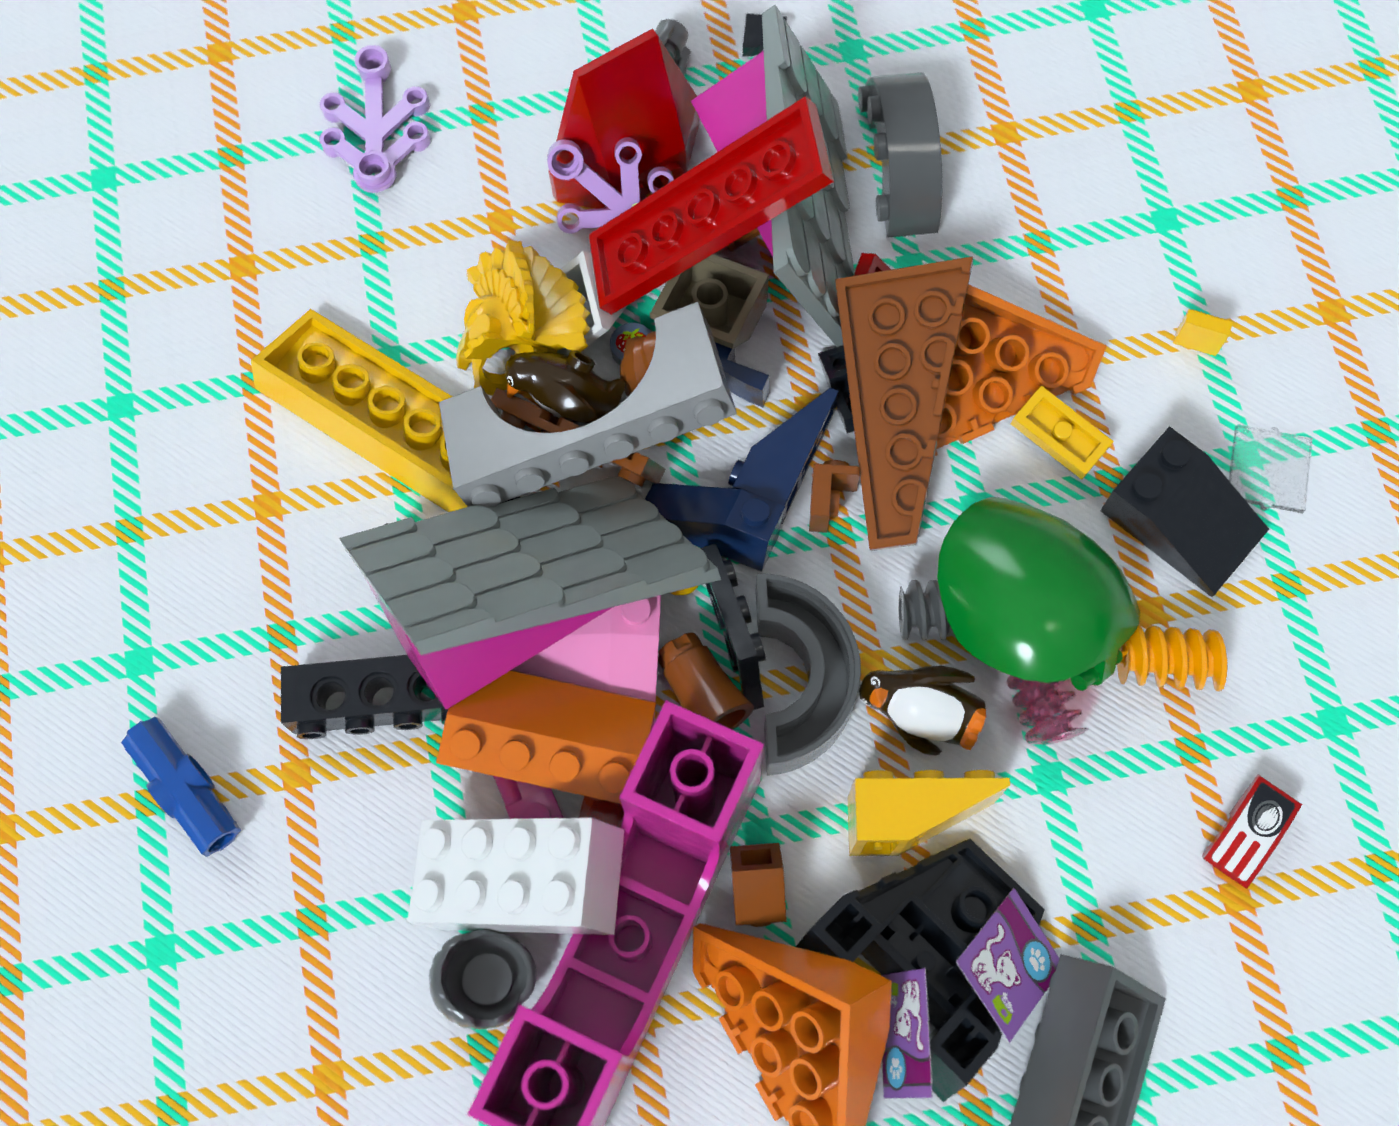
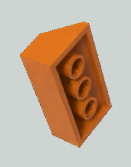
[436,670,656,804]

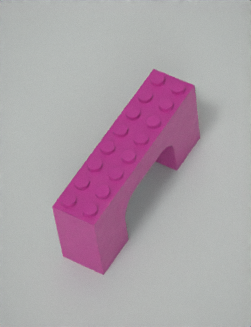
[467,700,764,1126]

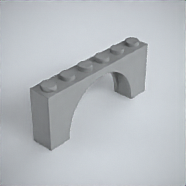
[439,302,737,507]

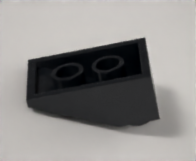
[1100,426,1269,597]

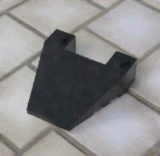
[795,839,1045,1102]

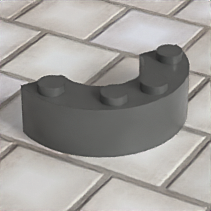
[858,72,942,238]
[755,574,861,776]

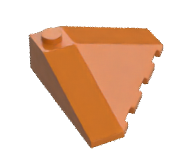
[935,285,1107,456]
[693,923,892,1126]

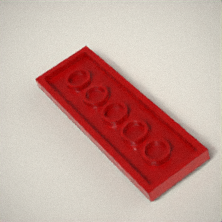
[589,96,834,315]

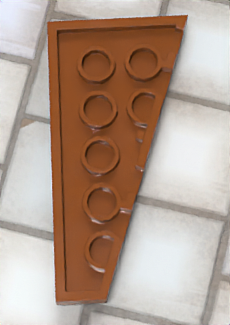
[835,256,973,551]

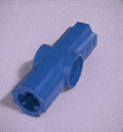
[121,716,241,857]

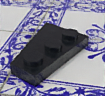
[700,544,766,710]

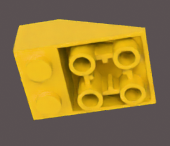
[847,770,1010,856]

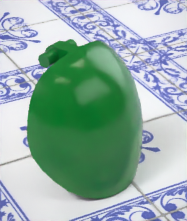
[937,497,1140,691]

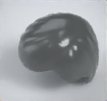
[429,930,537,1030]

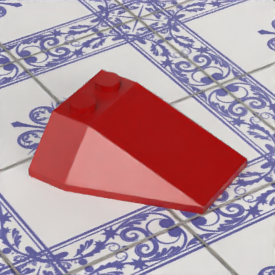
[549,28,699,209]

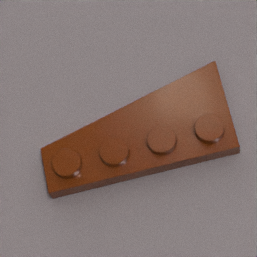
[491,388,666,487]

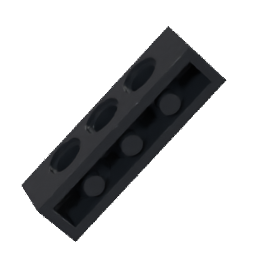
[281,655,448,739]

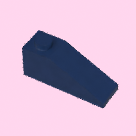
[728,388,838,524]
[645,483,785,572]

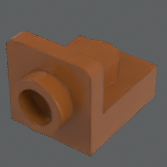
[809,460,860,533]

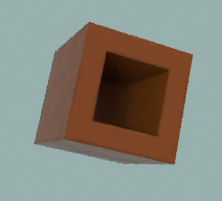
[730,843,787,927]

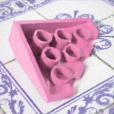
[512,595,661,732]

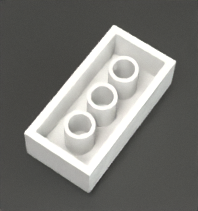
[407,818,624,935]

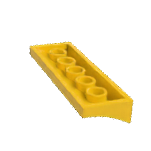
[251,309,468,512]

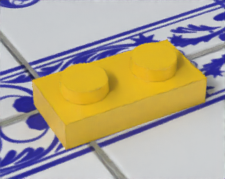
[1010,385,1114,480]

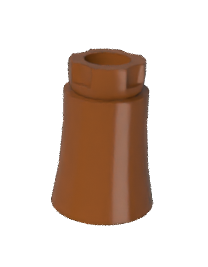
[658,632,754,730]

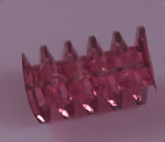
[1006,675,1088,745]

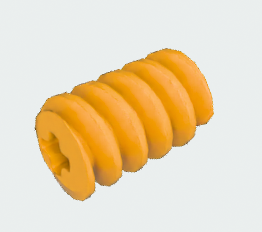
[1117,625,1228,691]

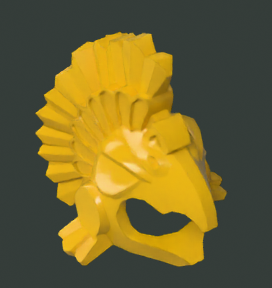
[456,240,590,396]

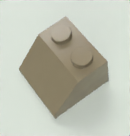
[650,254,769,349]

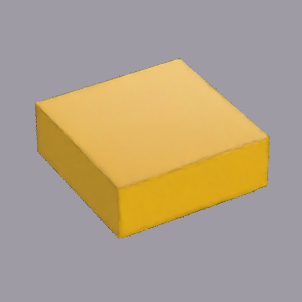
[1173,309,1233,356]

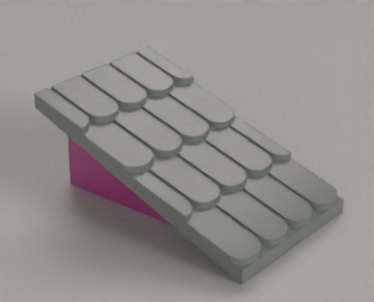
[691,5,855,347]
[339,477,721,710]

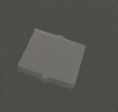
[1229,424,1313,514]

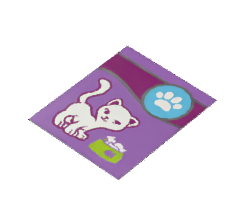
[956,888,1059,1043]
[881,968,933,1098]

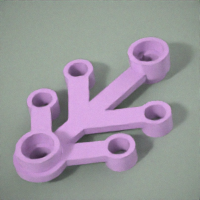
[320,45,431,193]
[547,137,674,248]

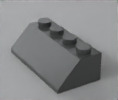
[1009,954,1166,1126]

